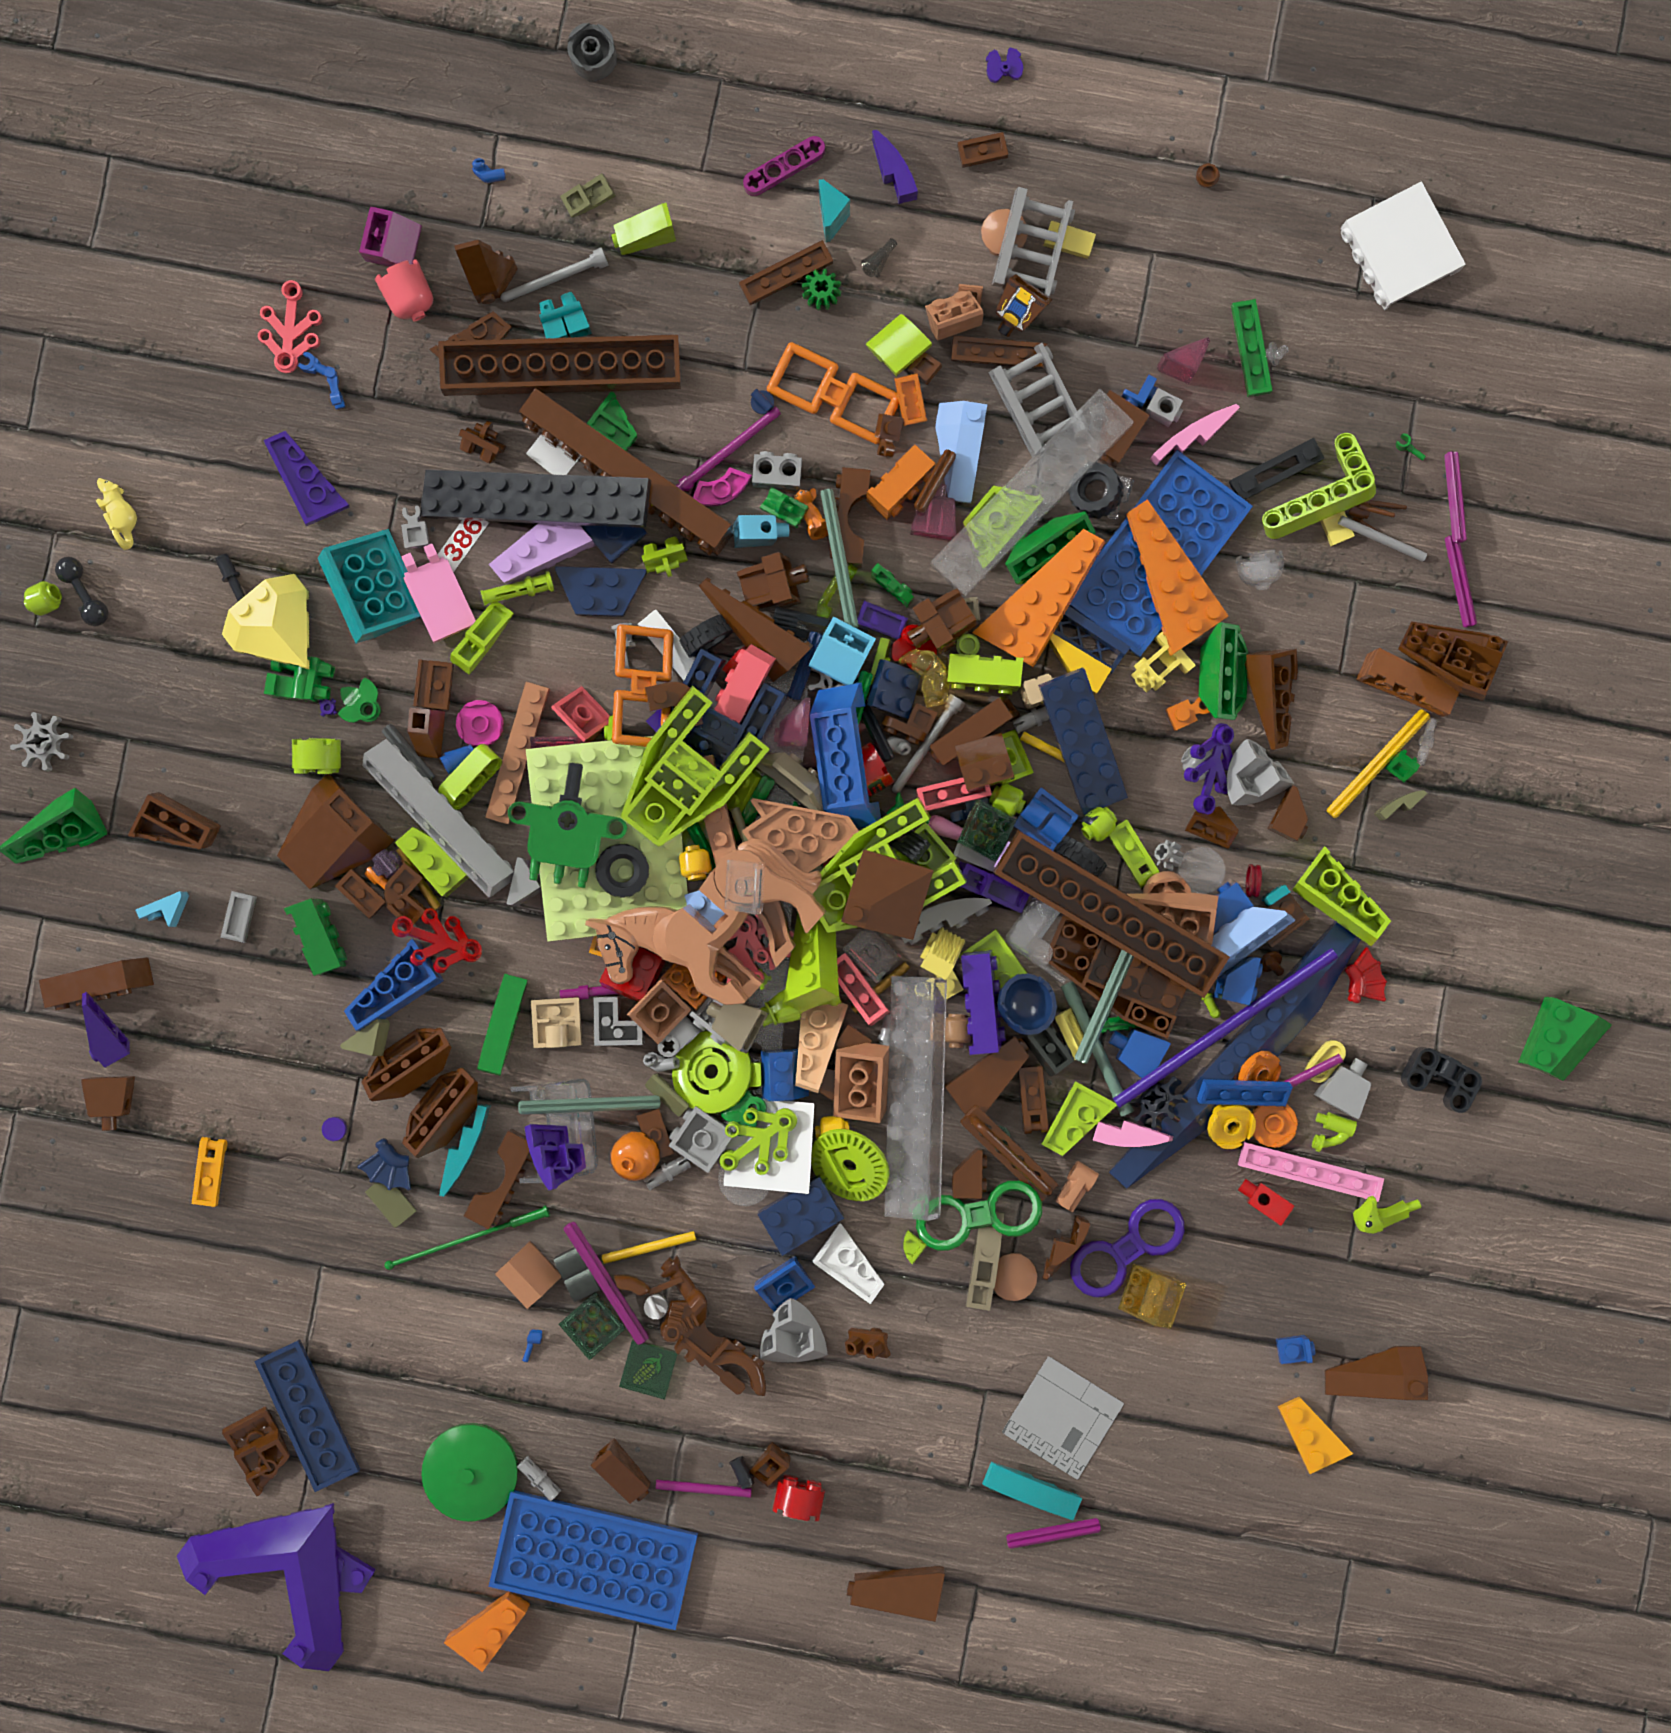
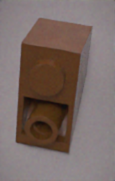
[407,708,445,758]
[952,1148,987,1199]

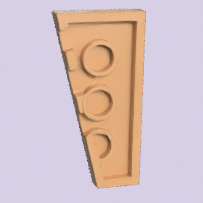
[795,1003,848,1093]

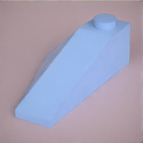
[935,401,987,504]

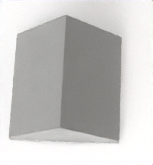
[507,857,542,906]

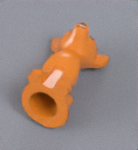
[794,488,828,540]

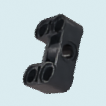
[1401,1047,1482,1113]

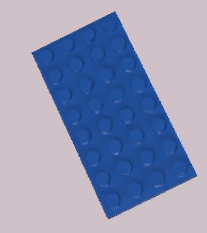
[1069,450,1253,658]
[489,1490,698,1630]

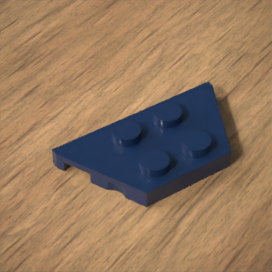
[555,566,647,617]

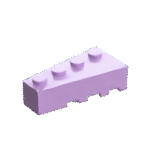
[489,523,596,585]

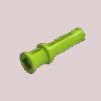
[480,571,554,606]

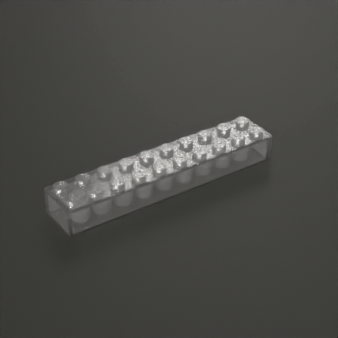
[930,389,1134,598]
[885,976,947,1221]

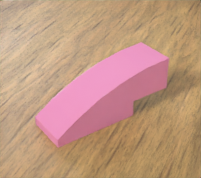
[1093,1121,1174,1147]

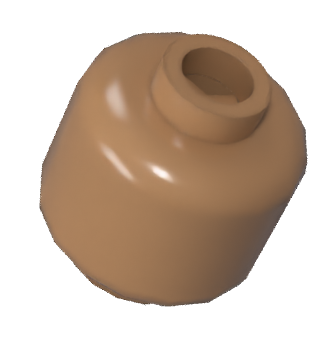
[941,1014,972,1048]

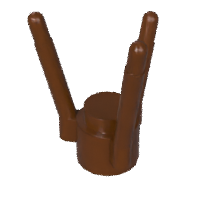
[1348,500,1407,532]

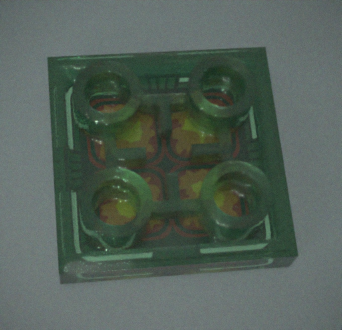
[957,799,1017,862]
[558,1292,626,1360]

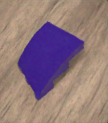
[524,1124,586,1190]

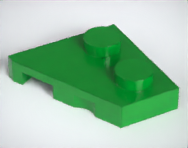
[587,391,637,452]
[871,563,914,607]

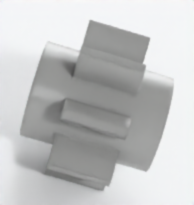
[1154,840,1184,871]

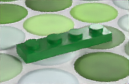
[1231,299,1272,397]

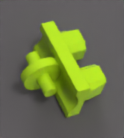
[642,536,688,578]

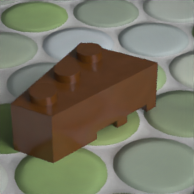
[128,792,221,849]

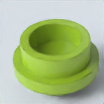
[956,634,980,655]

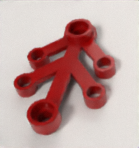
[392,908,482,973]

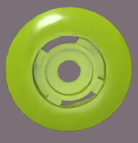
[672,1031,752,1114]
[811,1129,889,1201]

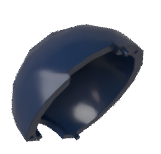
[997,973,1057,1035]

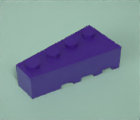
[961,950,1006,1055]

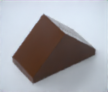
[749,1442,791,1487]

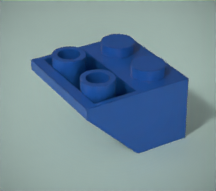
[1213,957,1263,1005]

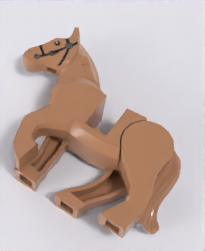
[585,839,826,1005]

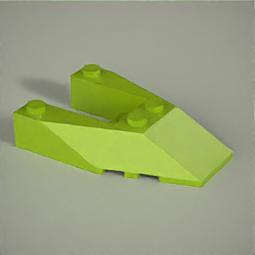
[620,686,769,847]
[813,797,967,933]

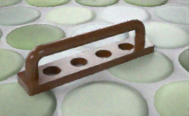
[960,1106,1058,1201]

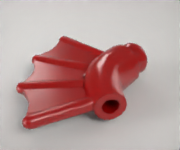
[1345,947,1387,1004]

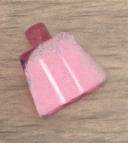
[910,483,956,541]

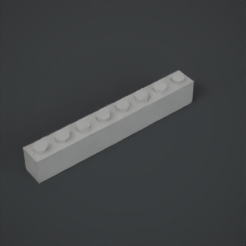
[362,739,514,898]

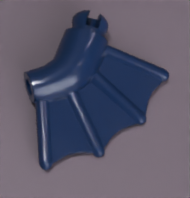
[357,1138,411,1190]

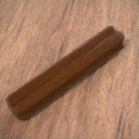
[914,449,956,513]

